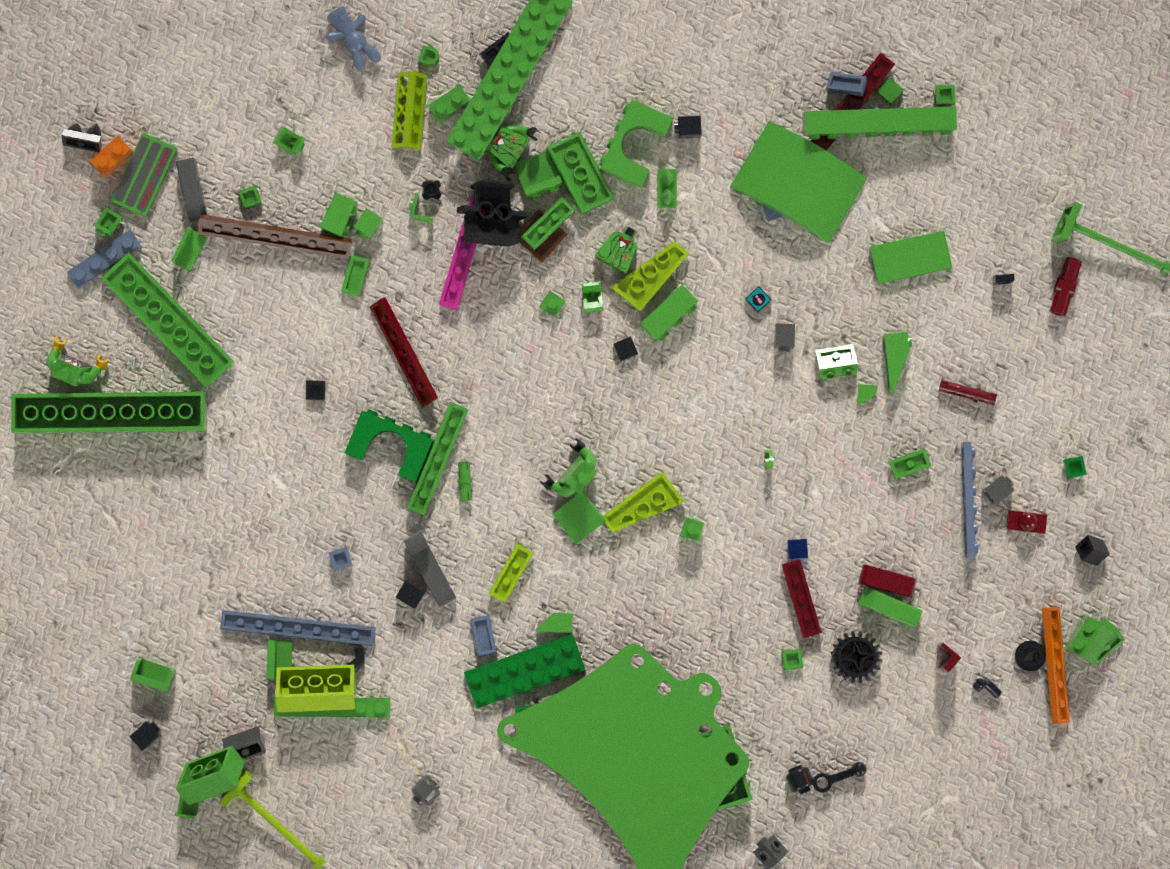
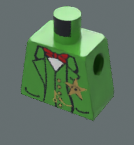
[595,227,637,275]

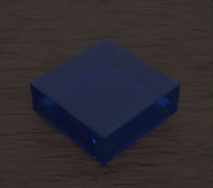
[787,539,808,559]

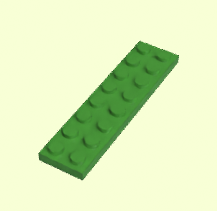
[101,252,235,388]

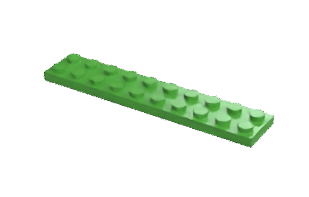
[446,0,573,161]

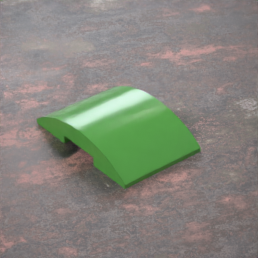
[730,121,867,244]

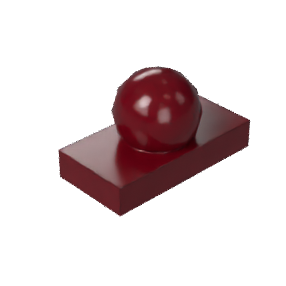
[1006,510,1047,534]

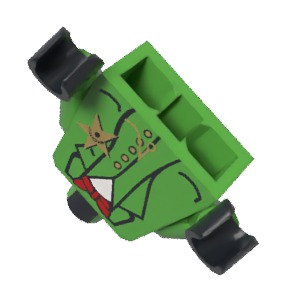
[487,126,541,181]

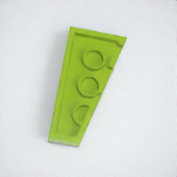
[611,241,689,312]
[603,472,685,533]

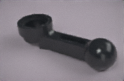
[813,762,867,793]

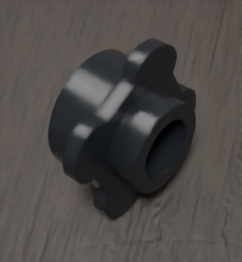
[422,180,441,200]

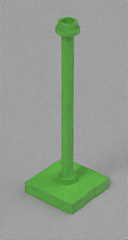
[1051,202,1170,274]

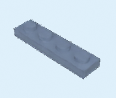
[67,229,142,289]

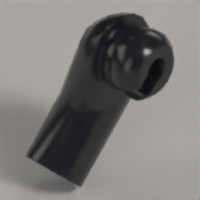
[346,647,365,673]
[972,678,1002,698]

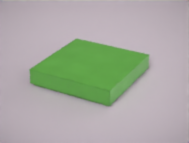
[553,491,606,544]

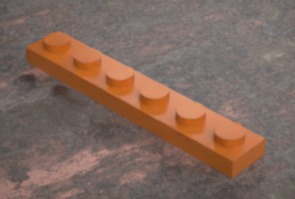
[1042,607,1070,724]

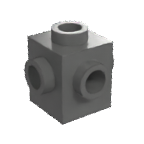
[753,834,789,869]

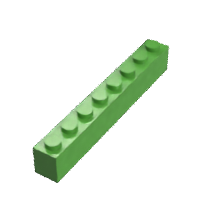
[802,107,957,139]

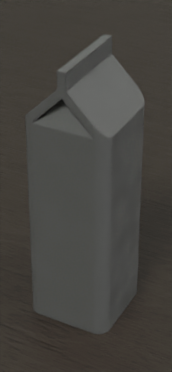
[176,158,207,222]

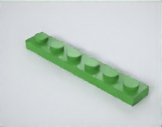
[406,402,468,516]
[274,697,390,718]

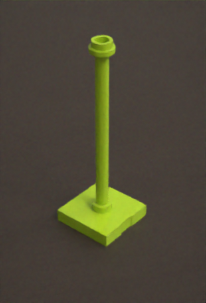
[219,769,326,869]

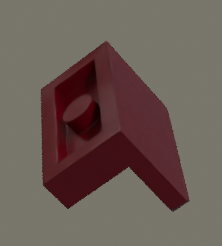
[937,643,961,673]

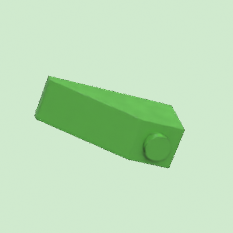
[883,332,912,393]

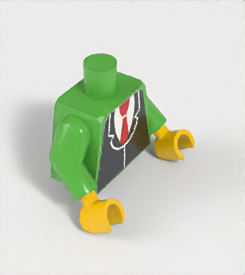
[46,336,108,386]

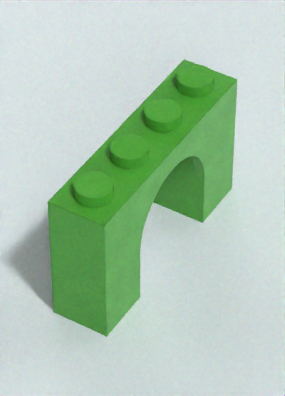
[598,100,674,190]

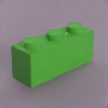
[640,285,698,342]

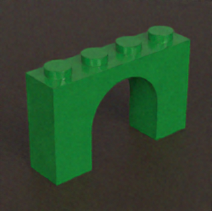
[344,409,434,483]

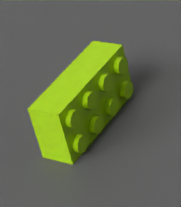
[276,665,356,712]

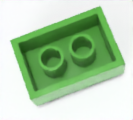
[176,746,245,805]

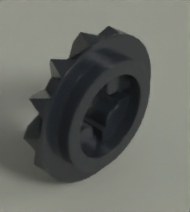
[1015,641,1046,671]

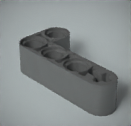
[403,532,456,607]

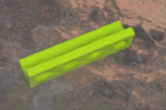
[391,71,427,150]

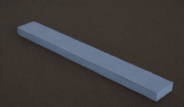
[220,610,376,646]

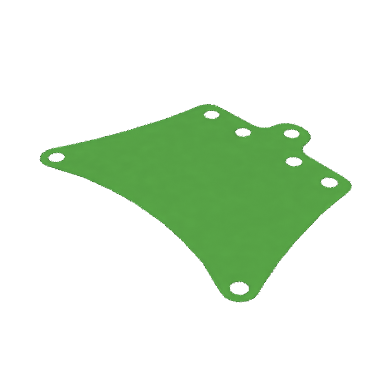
[497,644,749,869]

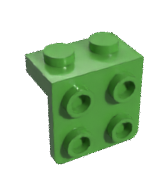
[515,151,562,200]

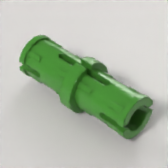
[457,462,472,501]

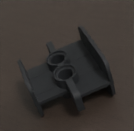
[457,179,527,247]

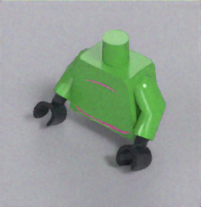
[540,438,597,497]

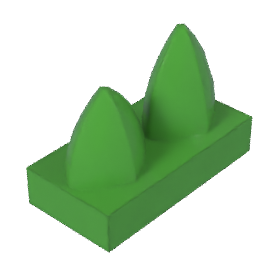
[657,169,677,208]

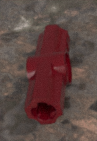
[1049,257,1082,317]

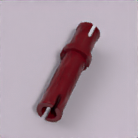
[938,379,997,406]

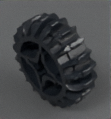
[830,631,883,683]

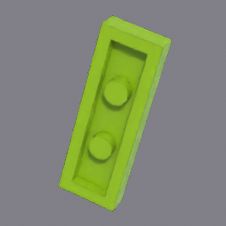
[488,543,534,603]

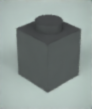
[774,323,795,352]
[982,475,1014,505]

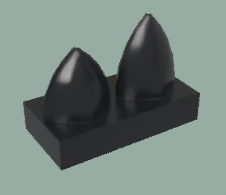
[61,123,102,152]

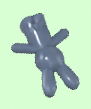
[325,6,381,72]

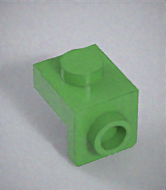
[272,126,306,155]
[93,207,123,237]
[581,281,604,313]

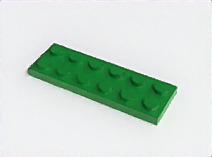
[464,634,586,709]

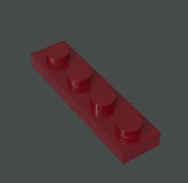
[781,559,822,638]

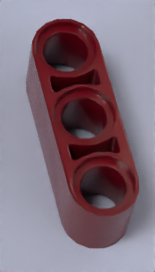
[858,564,917,598]

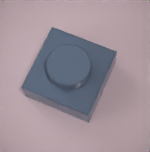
[329,547,353,571]

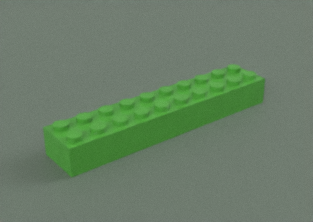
[11,392,207,434]

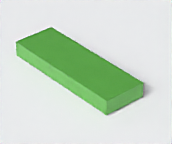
[521,197,575,251]

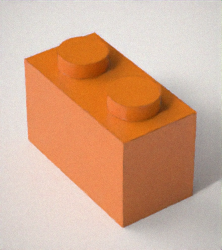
[90,136,133,178]

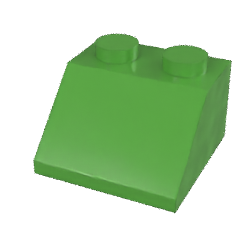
[1064,616,1113,665]

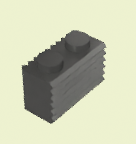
[222,726,266,760]

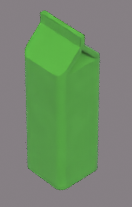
[858,587,923,629]

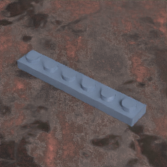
[961,442,978,558]

